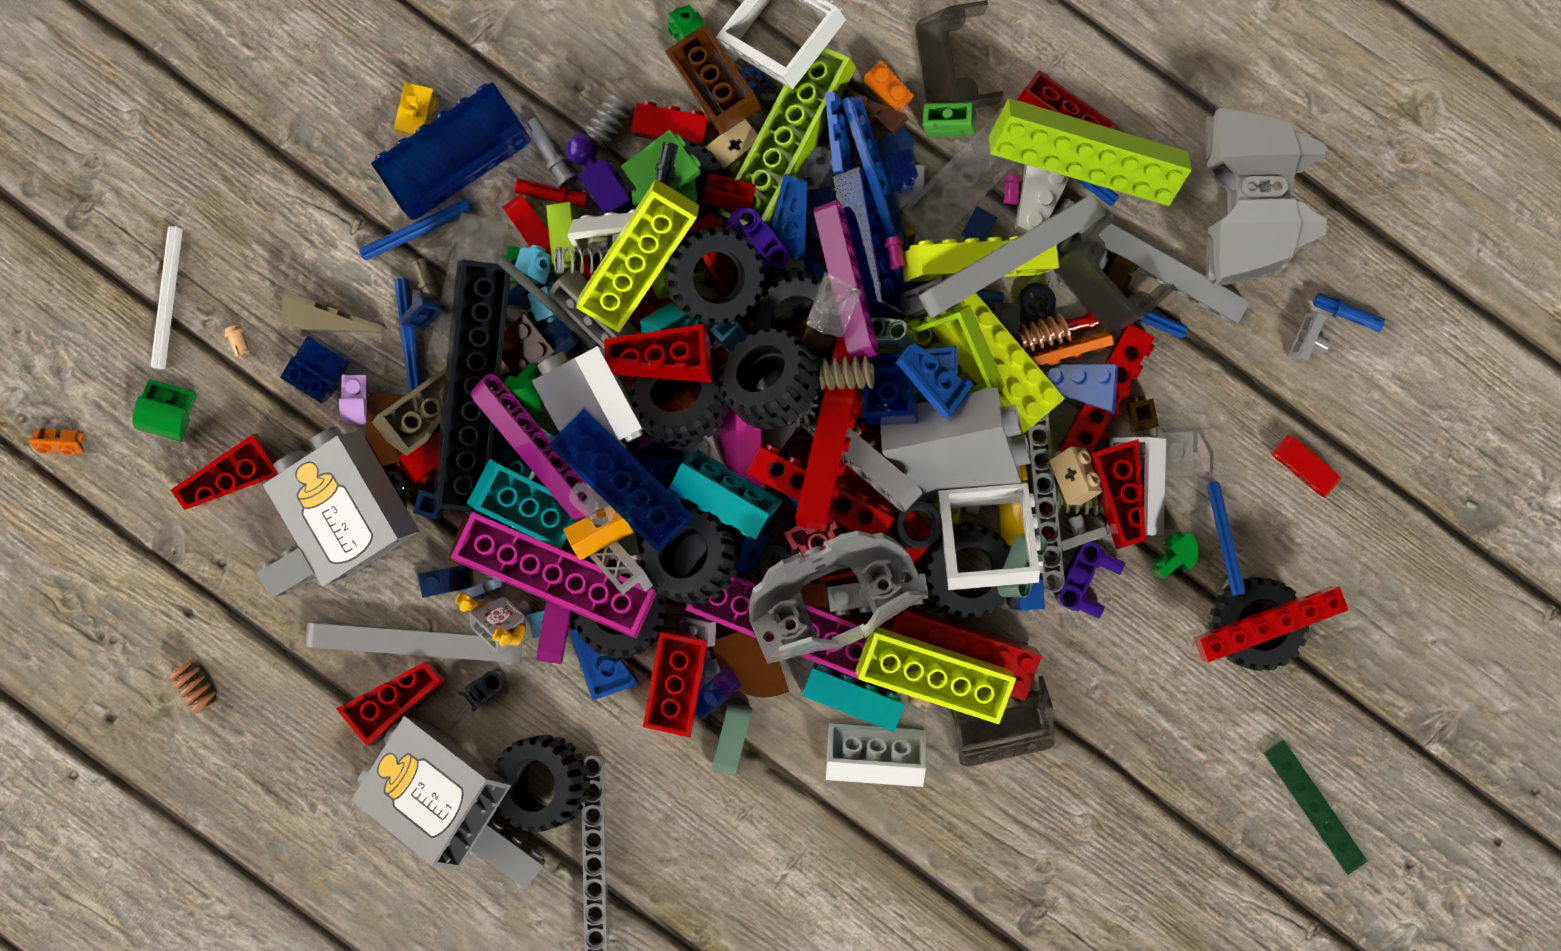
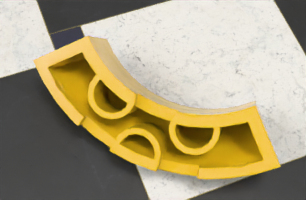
[998,465,1028,547]

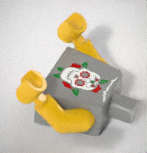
[455,592,531,655]

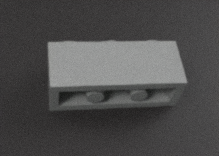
[471,820,546,890]

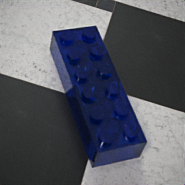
[833,167,904,319]
[548,405,694,552]

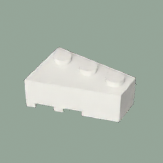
[1014,164,1070,234]

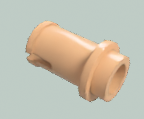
[224,325,250,357]

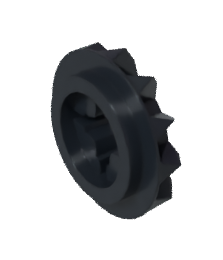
[1017,283,1056,322]

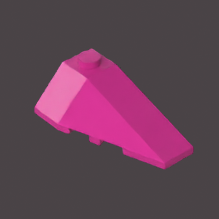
[717,407,767,490]

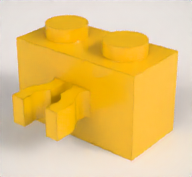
[394,82,439,140]

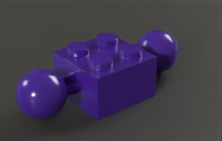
[566,134,634,214]

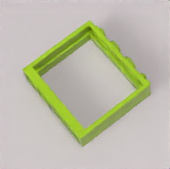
[900,304,1005,406]

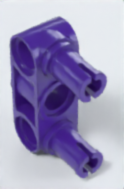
[724,208,789,275]
[1056,542,1125,619]

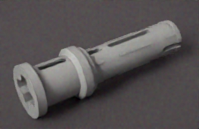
[524,117,578,188]

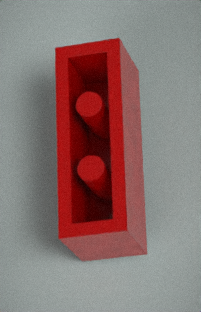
[631,101,709,146]

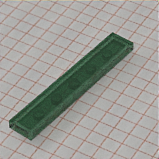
[1262,740,1368,875]

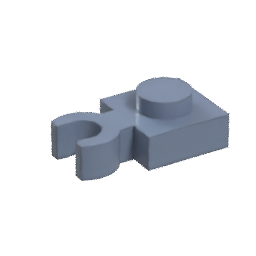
[459,578,504,601]

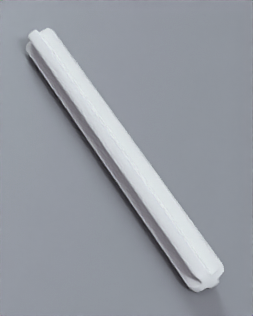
[151,226,183,369]

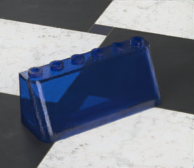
[371,82,531,220]

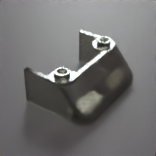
[915,0,1004,108]
[1054,214,1176,332]
[948,676,1055,767]

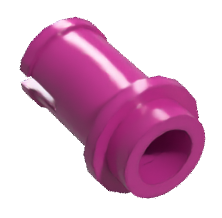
[1003,174,1023,205]
[884,236,906,269]

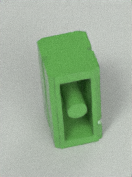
[923,102,977,137]

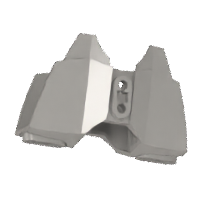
[1205,108,1327,287]
[749,531,927,664]

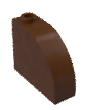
[365,392,405,467]
[708,631,789,698]

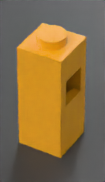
[563,501,633,560]

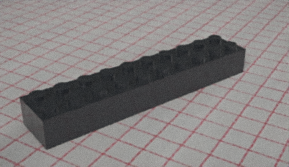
[432,259,510,512]

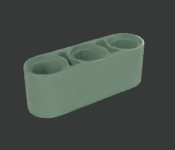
[871,316,917,351]
[997,534,1047,598]
[712,702,753,776]

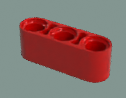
[502,193,551,255]
[1271,434,1341,498]

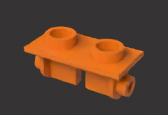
[28,428,84,455]

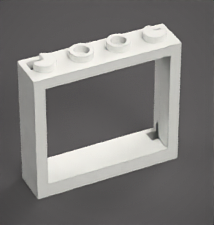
[716,0,846,89]
[575,346,644,442]
[938,483,1044,590]

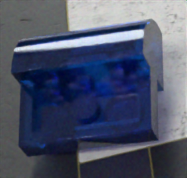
[280,336,351,403]

